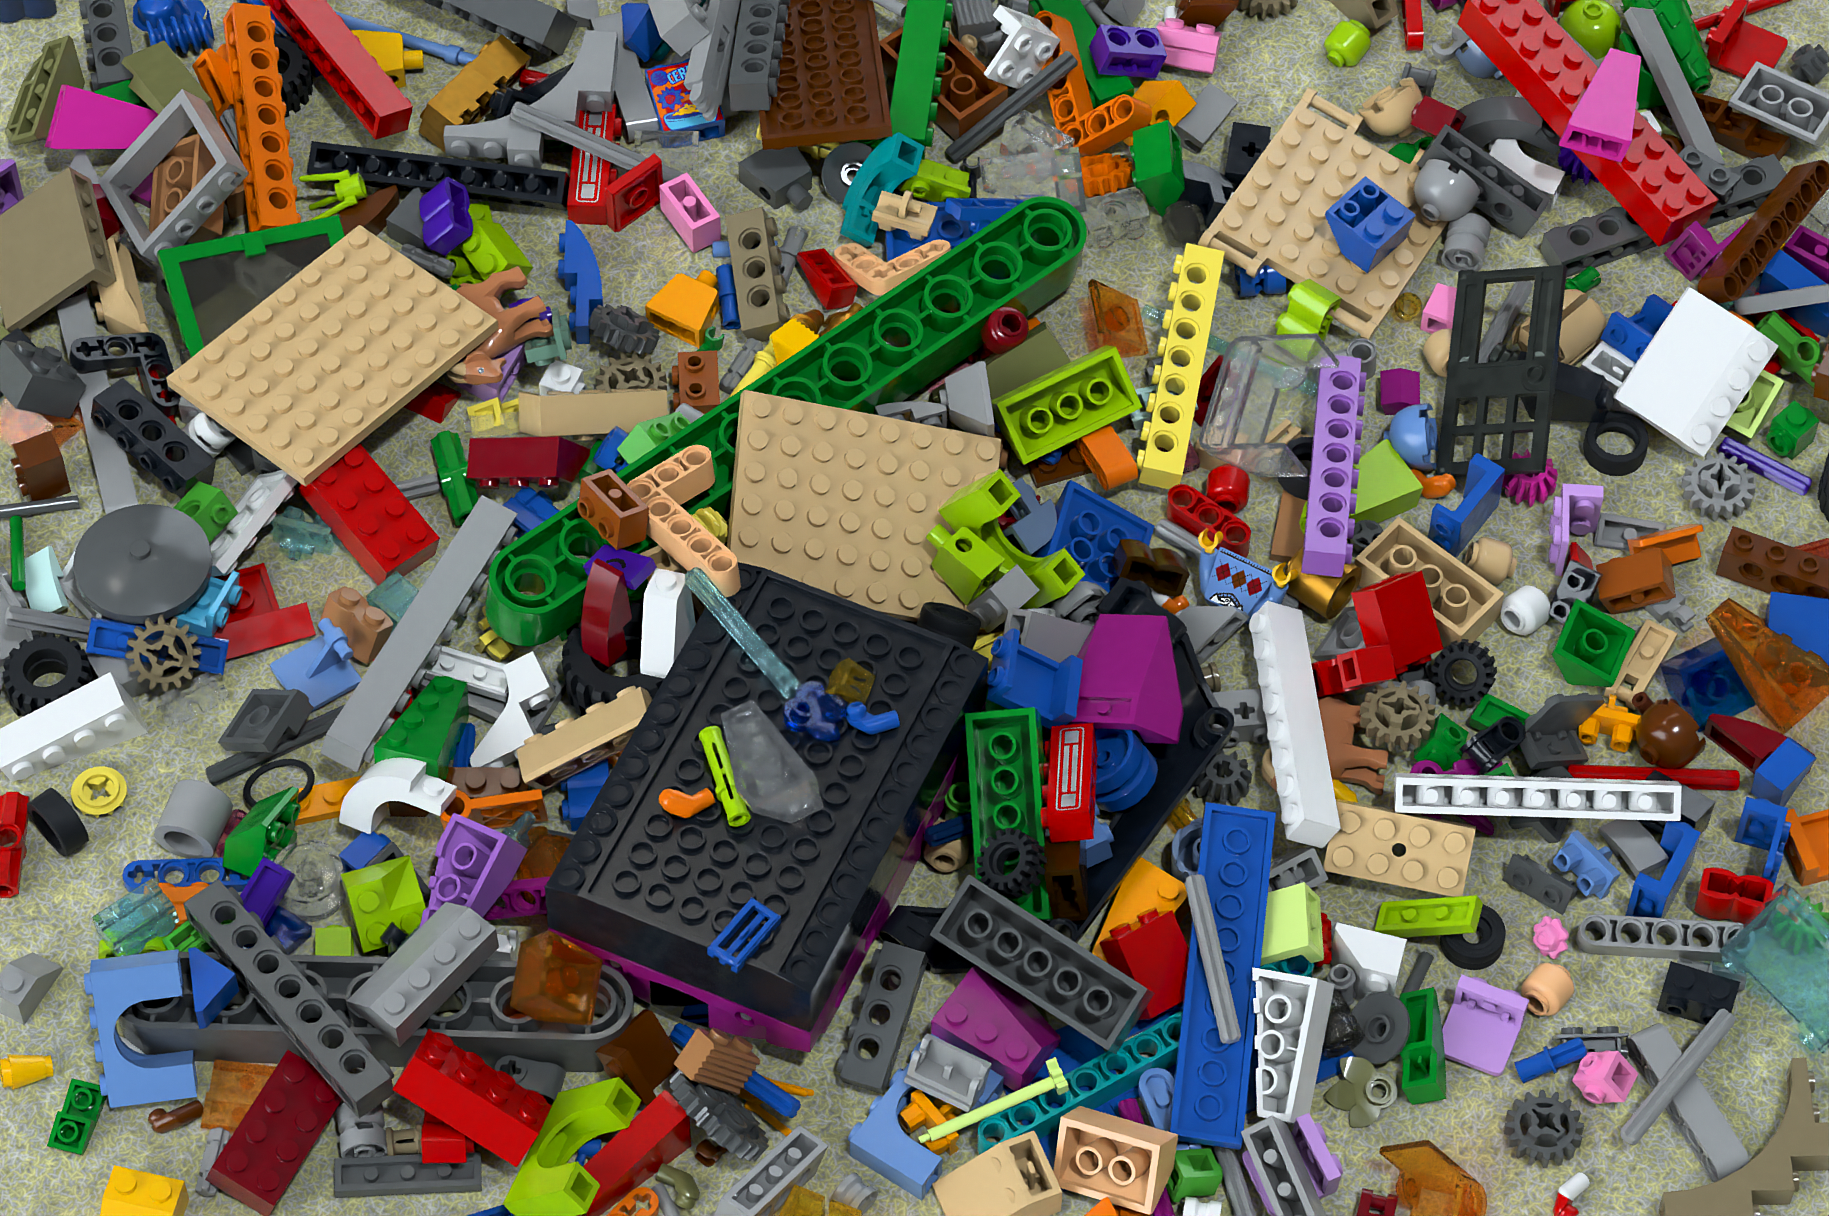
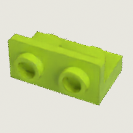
[900,158,971,202]

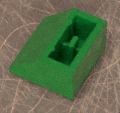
[1130,120,1185,217]
[223,786,301,877]

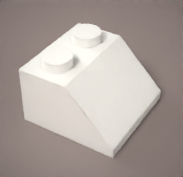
[1331,922,1407,1001]

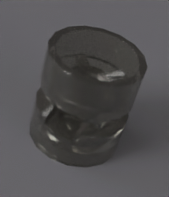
[1322,990,1365,1058]

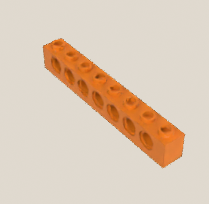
[223,2,301,244]

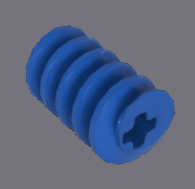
[146,9,215,55]

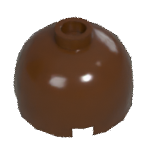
[1635,700,1706,769]

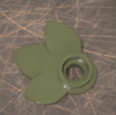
[1325,1057,1397,1128]

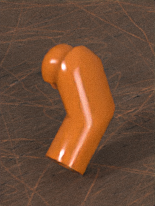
[1411,469,1456,499]

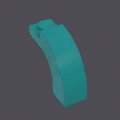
[840,132,925,247]

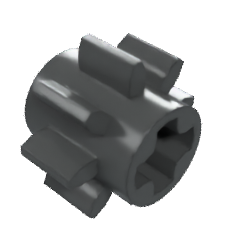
[1790,44,1829,83]

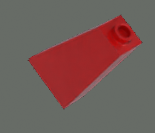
[577,1090,692,1216]

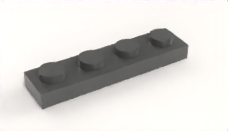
[334,1152,482,1198]

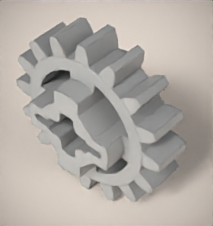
[1681,452,1756,521]

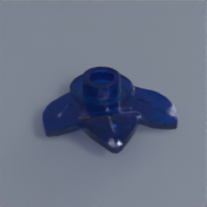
[783,681,849,741]

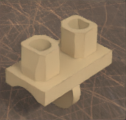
[872,190,938,241]

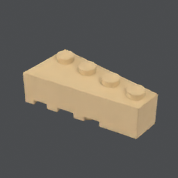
[518,388,668,441]

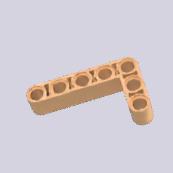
[627,445,741,597]

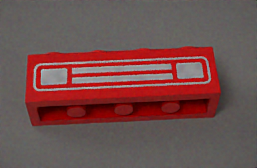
[567,104,623,225]
[1041,723,1098,843]

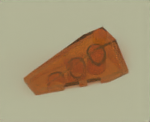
[1705,598,1829,735]

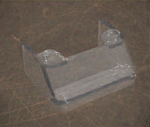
[1199,333,1340,477]

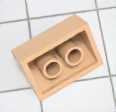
[1053,1106,1178,1215]

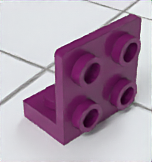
[1664,219,1750,282]

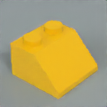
[100,1165,189,1216]

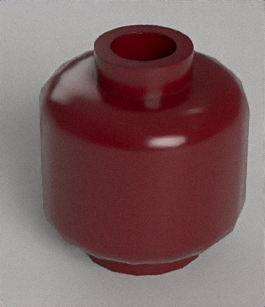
[981,307,1029,355]

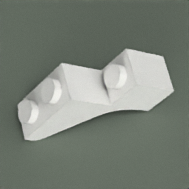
[470,651,557,767]

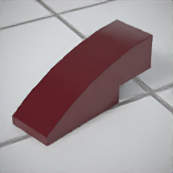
[581,558,632,667]
[1704,713,1815,775]

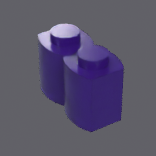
[419,177,473,256]

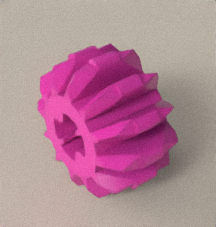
[1502,449,1558,507]

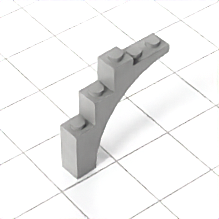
[443,30,619,169]

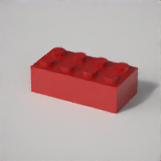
[299,443,440,591]
[392,1029,552,1167]

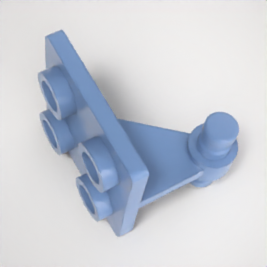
[270,618,362,712]

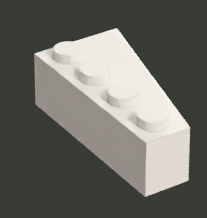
[0,672,148,782]
[1252,967,1335,1124]

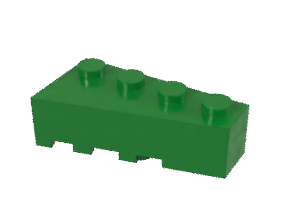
[374,675,469,781]

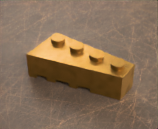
[418,34,531,153]

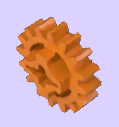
[1063,153,1133,198]

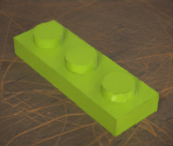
[1375,895,1483,938]

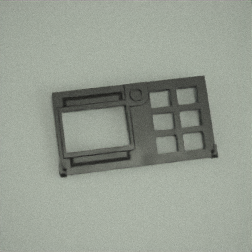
[1435,265,1567,478]

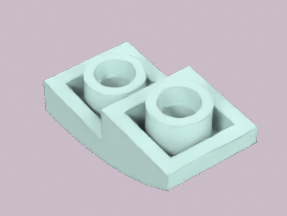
[25,546,69,614]

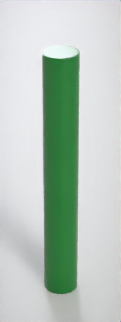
[9,516,26,591]

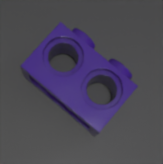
[1089,24,1167,78]

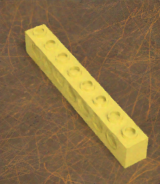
[1135,243,1225,490]

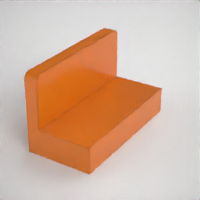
[1627,524,1704,564]

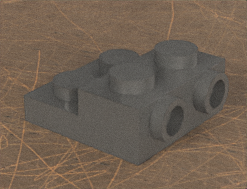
[218,688,314,753]

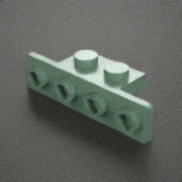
[525,308,572,366]

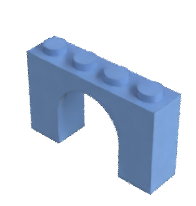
[84,949,198,1108]
[848,1034,1004,1201]

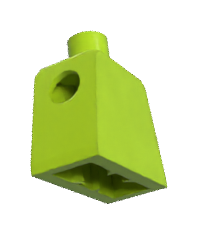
[926,523,1005,606]

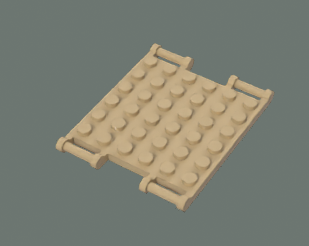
[1198,87,1450,340]

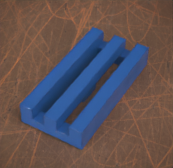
[707,897,781,974]

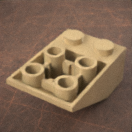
[932,1130,1062,1216]

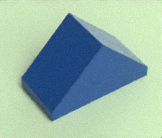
[621,3,662,62]
[1751,737,1817,807]
[188,947,239,1029]

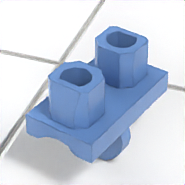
[1553,830,1621,900]

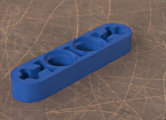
[122,857,251,895]

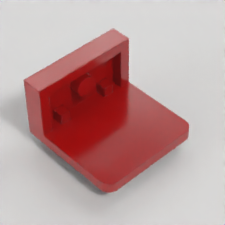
[1705,0,1788,79]

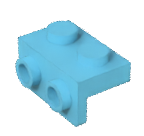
[175,571,243,637]

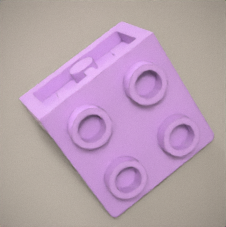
[1549,483,1603,576]

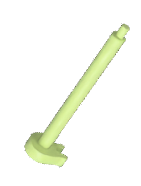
[918,1057,1069,1143]

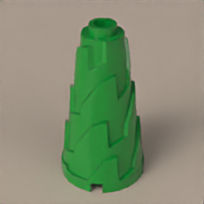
[1620,0,1713,93]

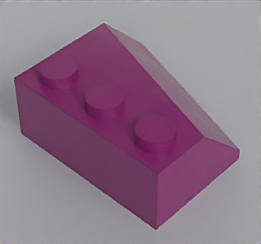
[931,965,1061,1091]

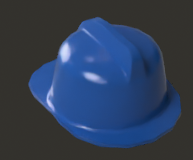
[133,0,206,32]

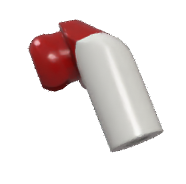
[1553,1172,1590,1216]

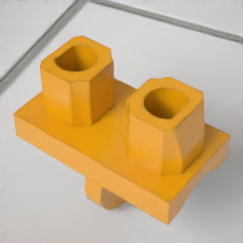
[1578,694,1641,752]
[899,1089,962,1156]

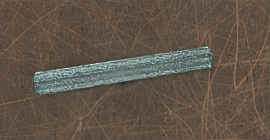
[685,567,801,699]

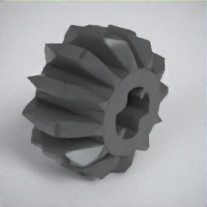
[1194,748,1252,806]

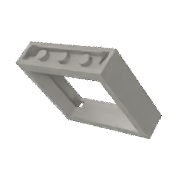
[98,89,249,264]

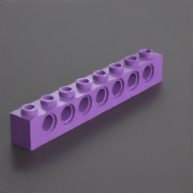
[1301,354,1367,577]

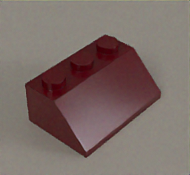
[467,436,590,489]

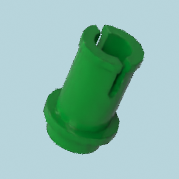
[1565,266,1601,293]

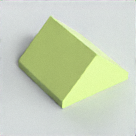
[1725,370,1785,439]

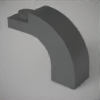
[1459,96,1561,155]

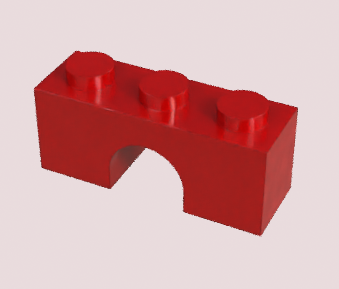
[1312,644,1396,699]

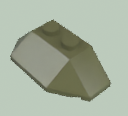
[5,35,85,146]

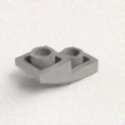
[875,401,947,429]

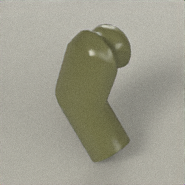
[656,1163,700,1209]

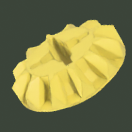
[71,766,128,819]

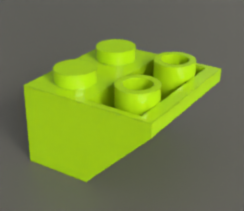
[445,219,534,298]

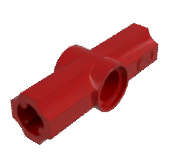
[0,792,30,898]

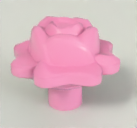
[1533,916,1569,959]

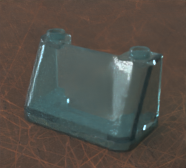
[1720,883,1829,1054]

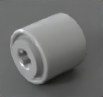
[154,779,233,859]

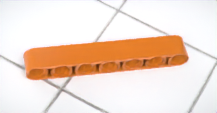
[1027,317,1138,491]

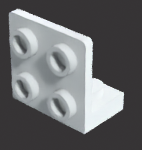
[984,5,1061,89]

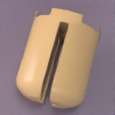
[1512,289,1607,366]

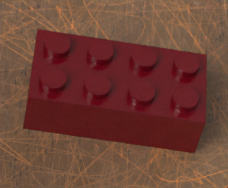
[205,1049,342,1216]

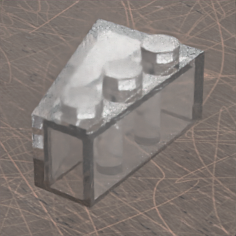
[979,147,1087,213]

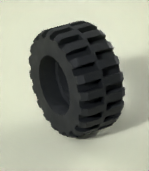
[561,602,665,717]

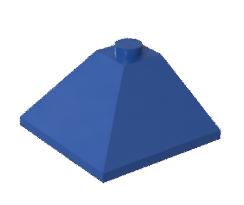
[1032,480,1155,593]

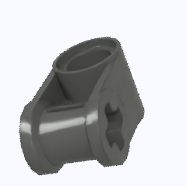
[495,1055,566,1105]

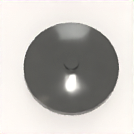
[73,504,213,624]

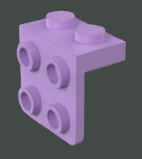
[1442,974,1529,1076]
[1242,1113,1343,1216]

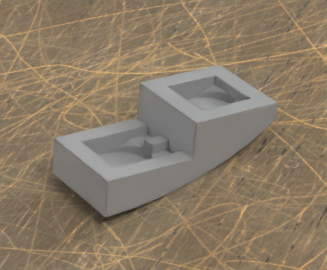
[1598,819,1669,878]

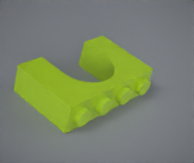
[938,469,1086,610]
[503,1077,641,1216]

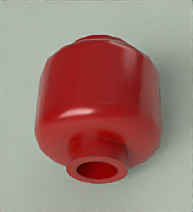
[1205,464,1250,514]

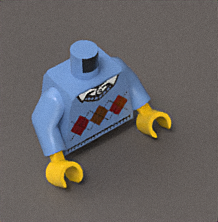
[1198,528,1298,624]

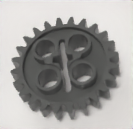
[669,1069,769,1162]

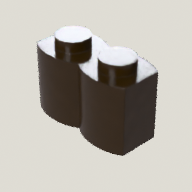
[1112,539,1190,596]

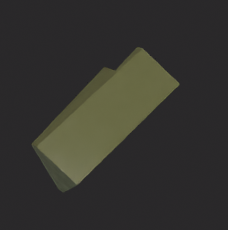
[121,41,218,134]
[932,321,1071,432]

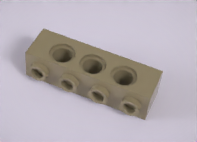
[725,207,791,342]

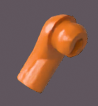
[658,788,715,818]

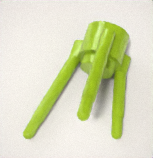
[299,169,367,221]

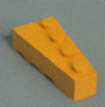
[1092,857,1190,963]

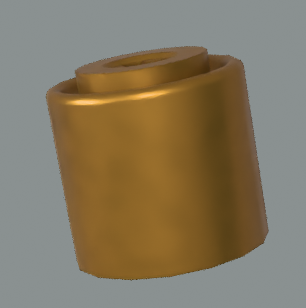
[1284,547,1362,620]

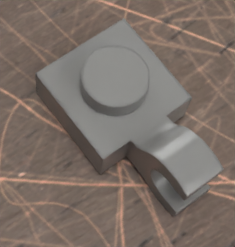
[1643,589,1696,633]

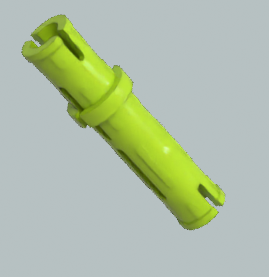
[699,726,751,827]

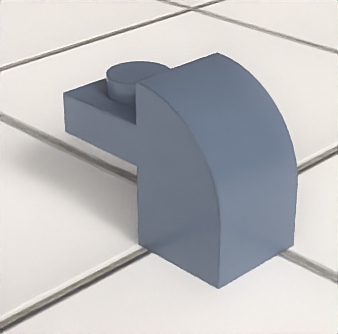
[1002,478,1057,555]

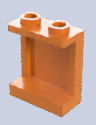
[1784,808,1829,887]

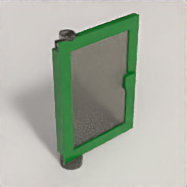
[157,215,345,365]

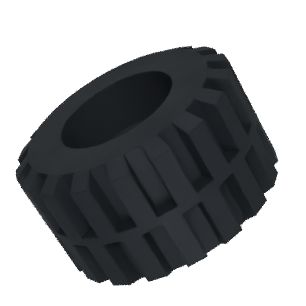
[274,33,313,117]
[2,633,94,717]

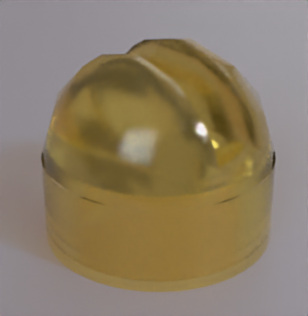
[1394,292,1422,320]

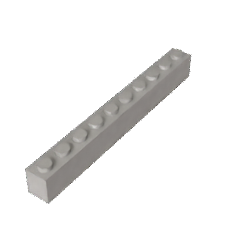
[320,495,518,772]

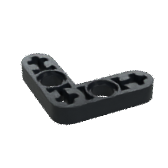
[69,332,181,417]

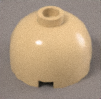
[1358,77,1423,138]

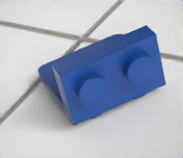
[1734,797,1791,889]

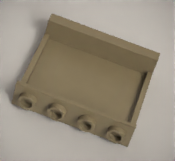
[0,167,116,340]

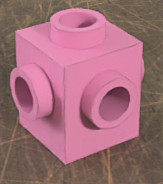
[1572,1051,1639,1104]

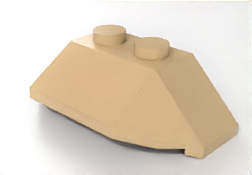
[90,229,150,350]

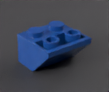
[1325,176,1416,274]

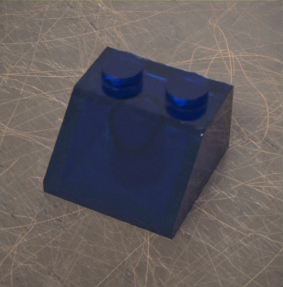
[1659,636,1757,732]

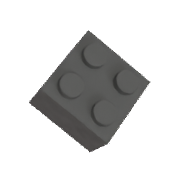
[0,340,87,419]

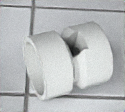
[181,411,237,458]

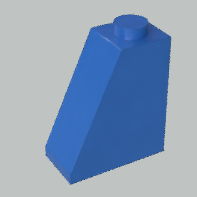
[1758,249,1829,338]

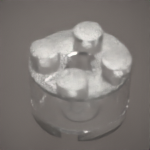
[274,840,346,924]

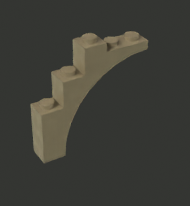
[1659,1058,1829,1216]

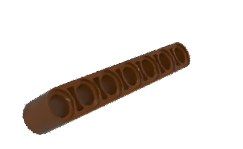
[1698,160,1829,304]

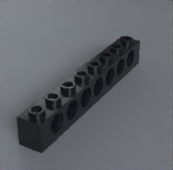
[307,141,570,211]

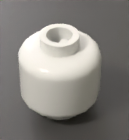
[1501,585,1551,636]

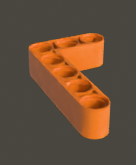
[1034,10,1152,157]

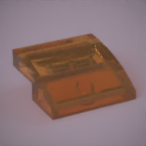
[200,1059,276,1133]

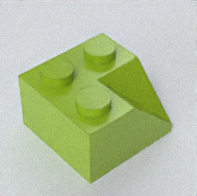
[340,855,426,953]

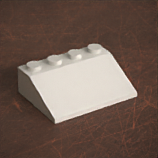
[1613,287,1778,457]

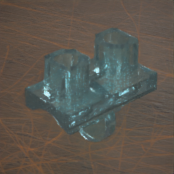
[271,506,334,561]

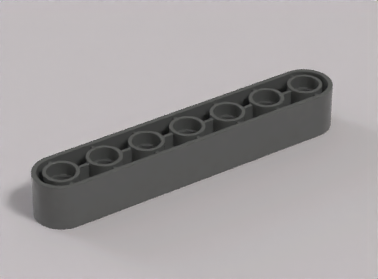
[118,951,635,1073]

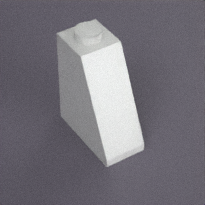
[640,568,696,678]

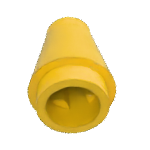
[0,1054,54,1090]

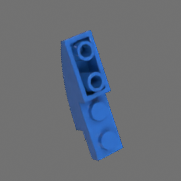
[558,220,603,344]

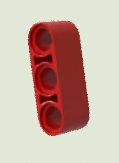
[1166,484,1251,558]

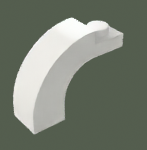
[339,758,457,834]

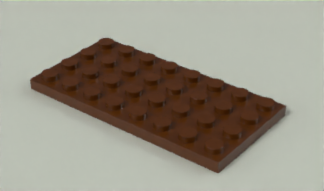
[759,0,892,150]

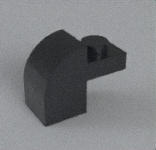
[1175,160,1233,228]

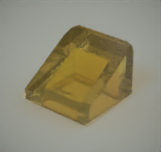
[825,658,876,705]

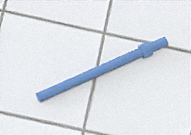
[335,11,477,66]

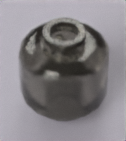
[1161,201,1207,251]

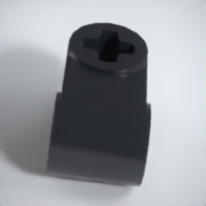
[1459,716,1526,775]

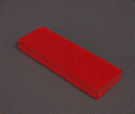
[213,602,316,660]

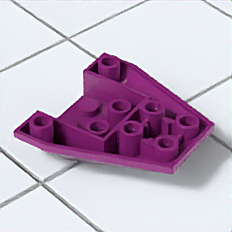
[1043,614,1184,744]

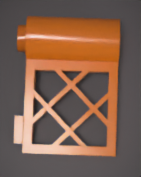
[439,789,549,830]

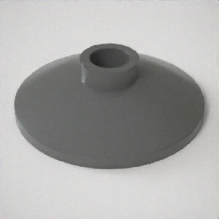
[822,142,874,204]
[1346,992,1410,1064]

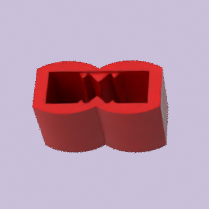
[1694,867,1774,927]
[421,1110,475,1163]

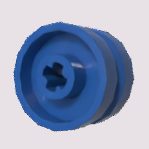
[1094,728,1158,812]

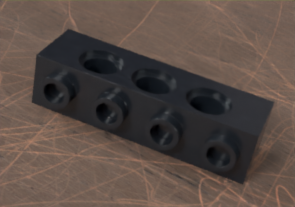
[91,378,216,499]

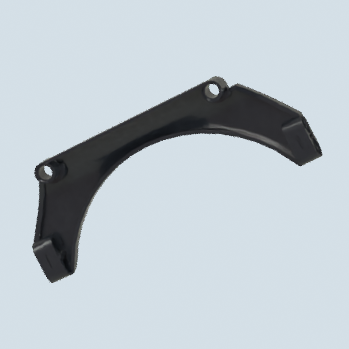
[878,594,1234,974]

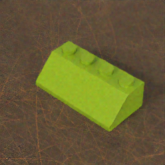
[991,345,1142,465]

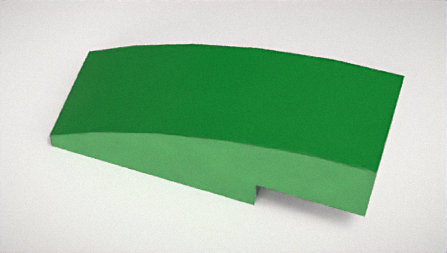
[1399,987,1446,1105]

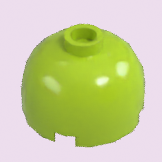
[1559,0,1621,60]

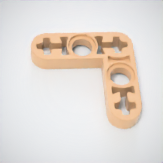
[834,240,951,295]

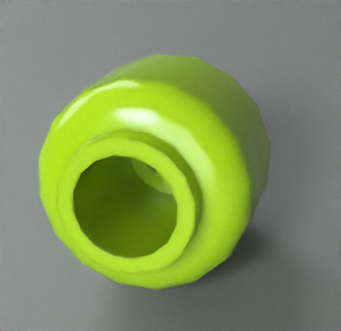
[1324,19,1371,67]

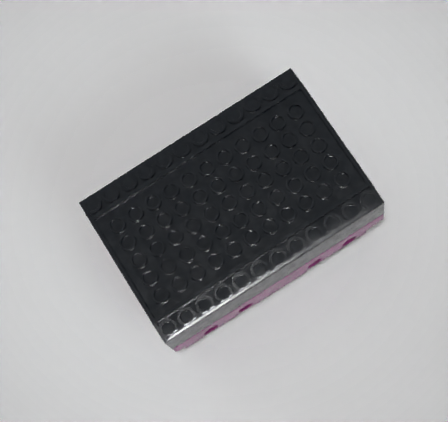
[545,562,989,1052]

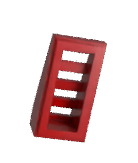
[796,248,858,310]

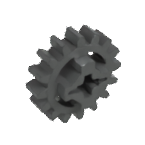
[588,304,660,355]
[1503,1090,1584,1168]

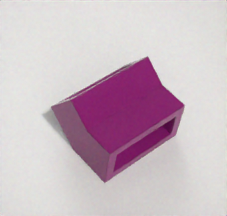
[1380,368,1420,415]

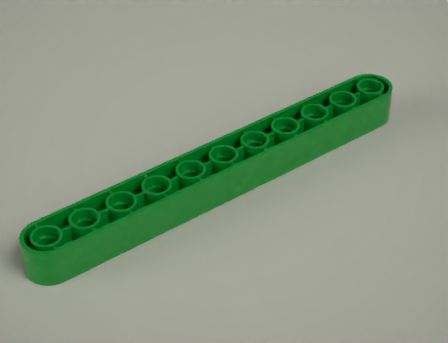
[485,196,1087,646]

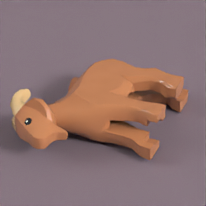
[446,266,554,385]
[1261,694,1389,795]

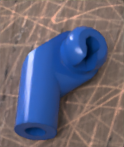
[846,702,900,735]

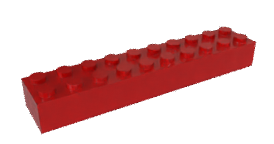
[1457,0,1719,247]

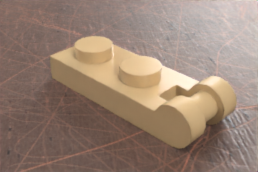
[1604,619,1678,711]

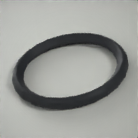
[243,759,315,808]

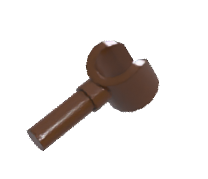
[695,1139,728,1167]

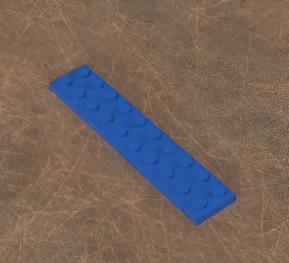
[1169,802,1276,1150]

